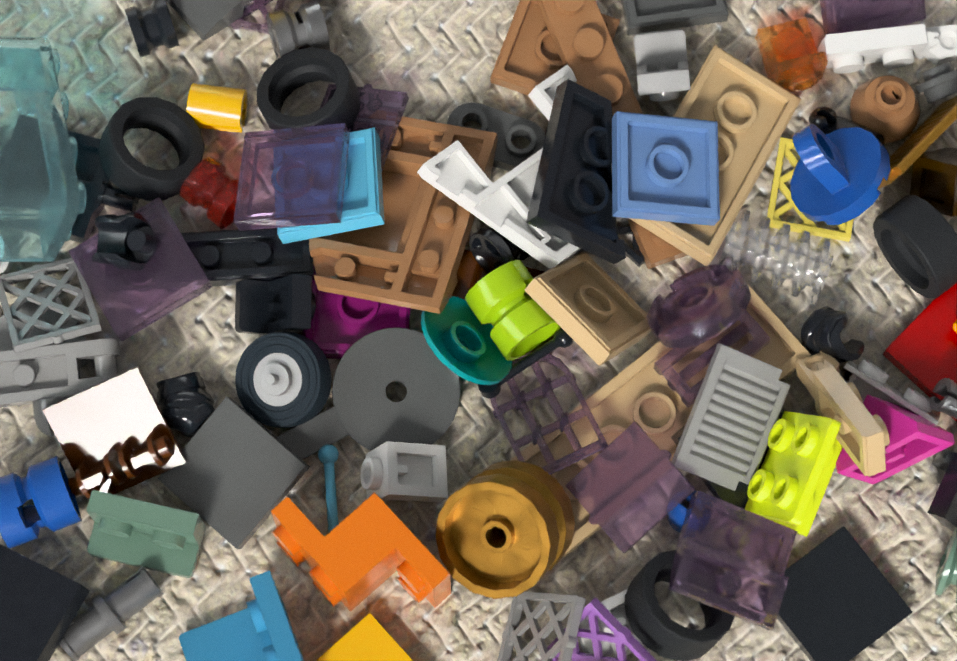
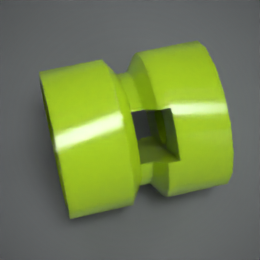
[465,260,560,361]

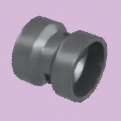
[266,1,330,59]

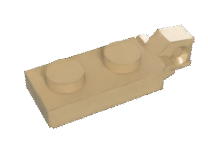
[796,351,890,477]

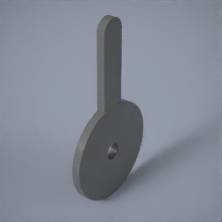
[277,328,460,460]

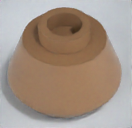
[850,75,920,143]

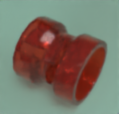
[180,156,253,229]

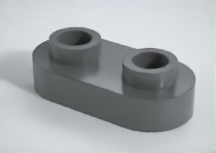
[447,102,546,172]

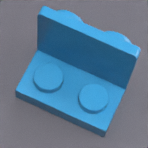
[179,570,304,661]

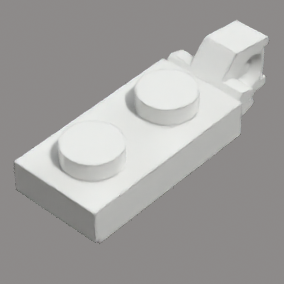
[815,23,957,74]

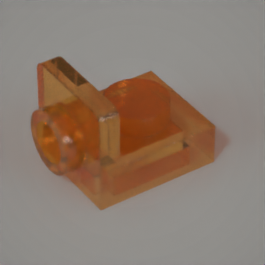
[755,17,828,92]

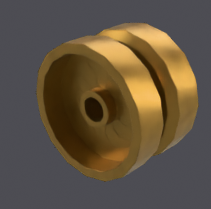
[435,460,575,599]

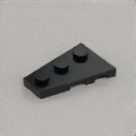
[526,79,626,264]

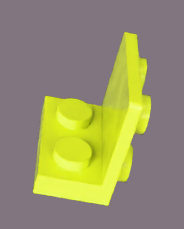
[744,411,843,537]

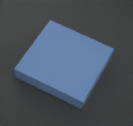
[612,111,720,226]

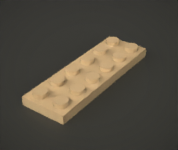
[510,277,811,558]

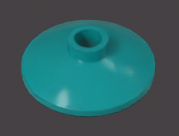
[421,296,512,385]

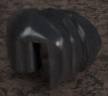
[91,212,157,271]
[801,306,865,363]
[156,372,216,437]

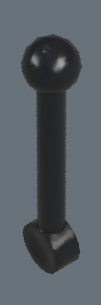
[478,328,574,398]

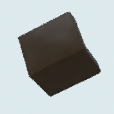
[910,147,957,217]

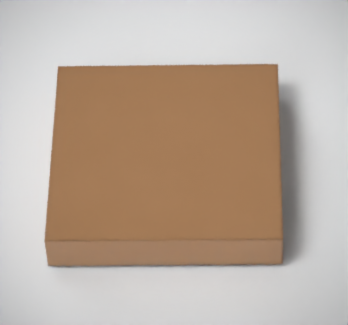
[490,0,620,95]

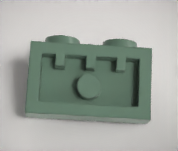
[86,490,206,578]

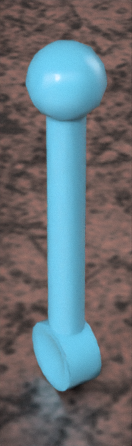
[318,444,339,533]

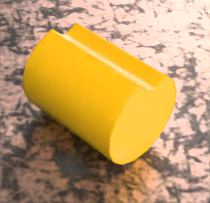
[186,83,248,133]

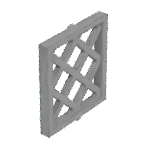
[0,255,102,353]
[497,591,586,661]

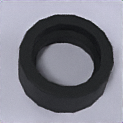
[257,47,360,145]
[98,97,205,201]
[873,195,957,299]
[625,550,736,661]

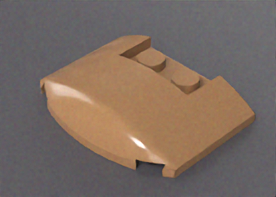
[309,112,498,314]

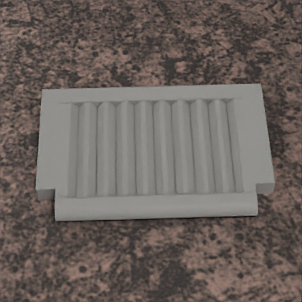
[670,344,791,491]

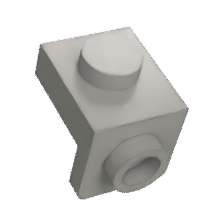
[634,29,691,101]

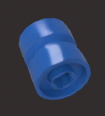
[0,456,82,549]

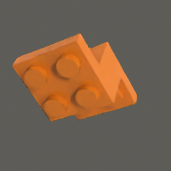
[271,492,451,612]

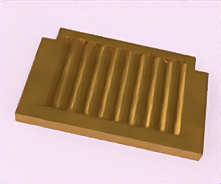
[877,96,957,189]

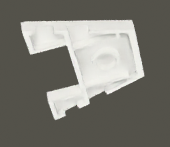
[417,64,622,269]

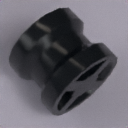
[125,0,179,58]
[469,228,530,273]

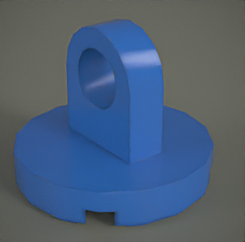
[790,124,891,225]

